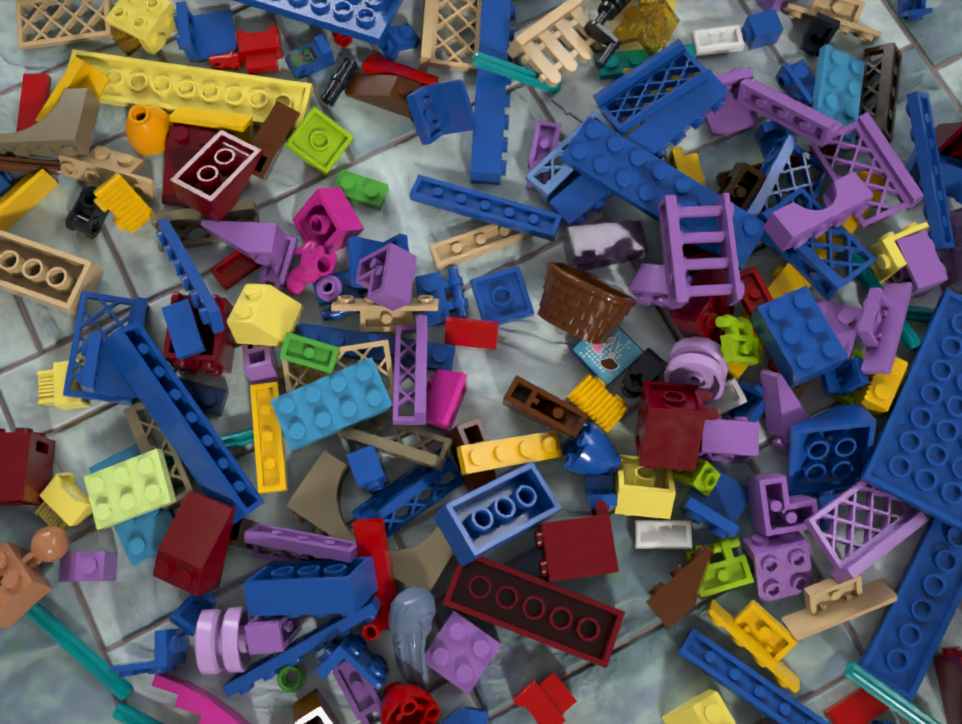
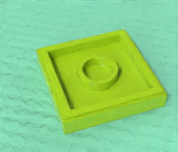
[284,106,355,177]

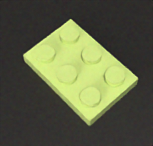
[84,449,177,530]

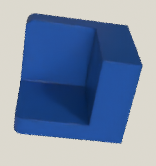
[755,121,796,159]

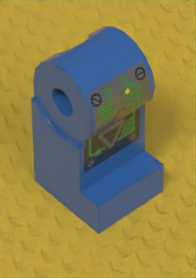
[285,33,336,79]

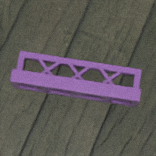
[737,77,842,147]
[393,315,428,425]
[244,523,359,563]

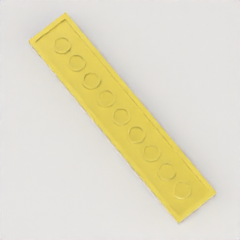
[67,50,313,131]

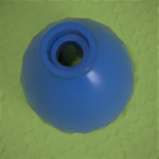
[562,420,622,476]

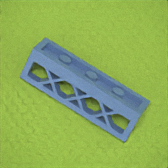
[526,111,617,206]

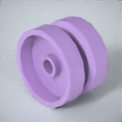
[664,337,729,405]
[195,607,251,675]

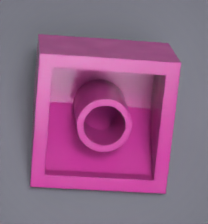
[292,187,364,255]
[424,369,468,433]

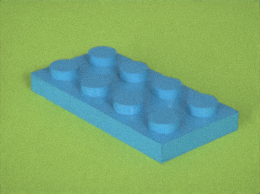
[811,44,865,153]
[270,357,393,452]
[89,443,175,566]

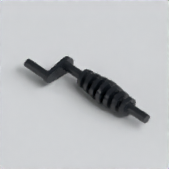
[584,0,631,69]

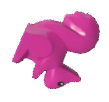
[286,240,337,295]

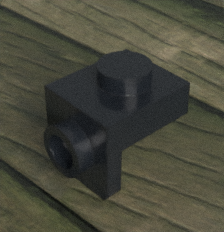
[800,12,841,57]

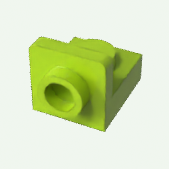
[672,458,721,497]

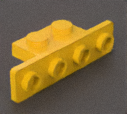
[707,599,800,693]

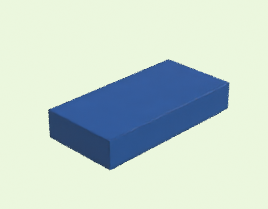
[161,299,206,360]

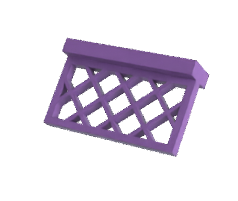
[809,112,924,230]
[804,480,928,582]

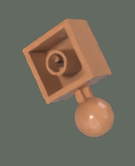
[0,526,70,629]

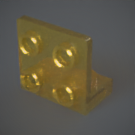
[612,0,680,57]

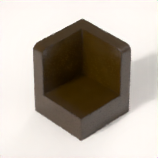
[228,518,259,550]

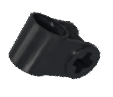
[65,186,110,239]
[620,348,668,399]

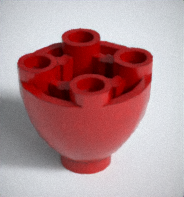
[380,682,441,724]

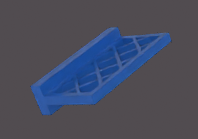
[592,39,710,135]
[745,134,827,254]
[758,187,877,301]
[63,291,149,406]

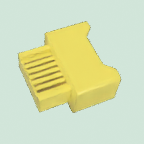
[37,359,91,410]
[34,472,93,533]

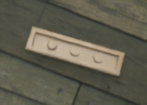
[429,223,533,271]

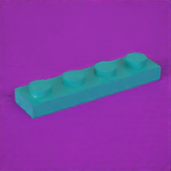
[597,44,696,80]

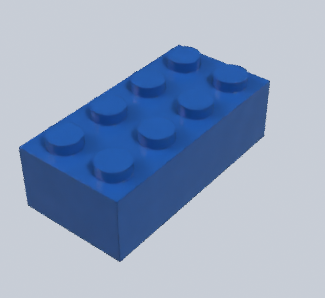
[433,462,562,567]
[243,556,378,619]

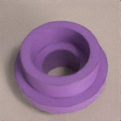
[316,275,343,302]

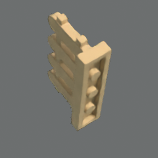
[506,0,606,87]

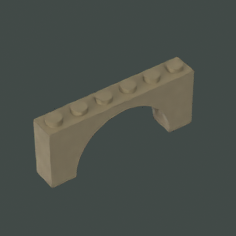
[0,88,101,158]
[286,450,454,593]

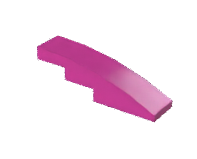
[151,672,250,724]

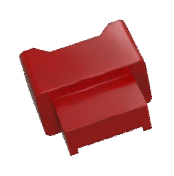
[236,25,284,75]
[512,671,577,724]

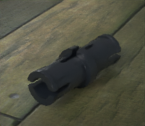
[320,57,358,107]

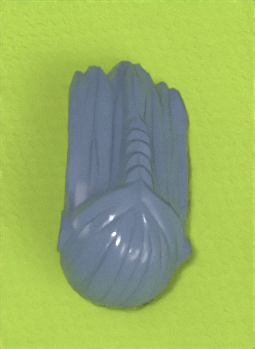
[388,587,436,689]

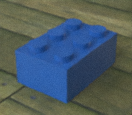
[749,286,849,388]

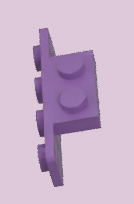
[856,282,913,374]

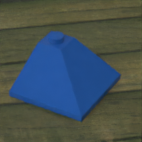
[786,404,877,496]

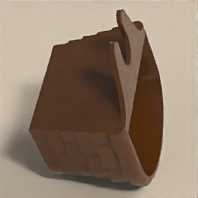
[537,262,636,344]

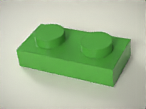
[334,169,389,211]
[279,332,341,374]

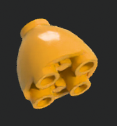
[125,104,175,156]

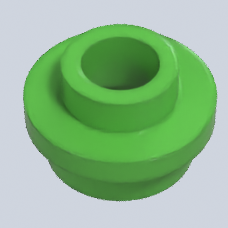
[277,663,306,693]

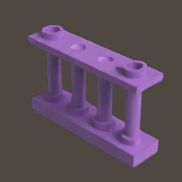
[658,193,745,309]

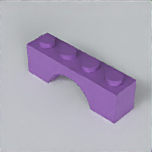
[763,172,874,252]

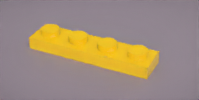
[250,382,288,494]
[456,430,562,475]

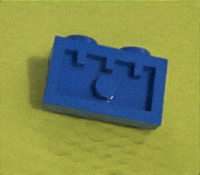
[775,59,816,107]

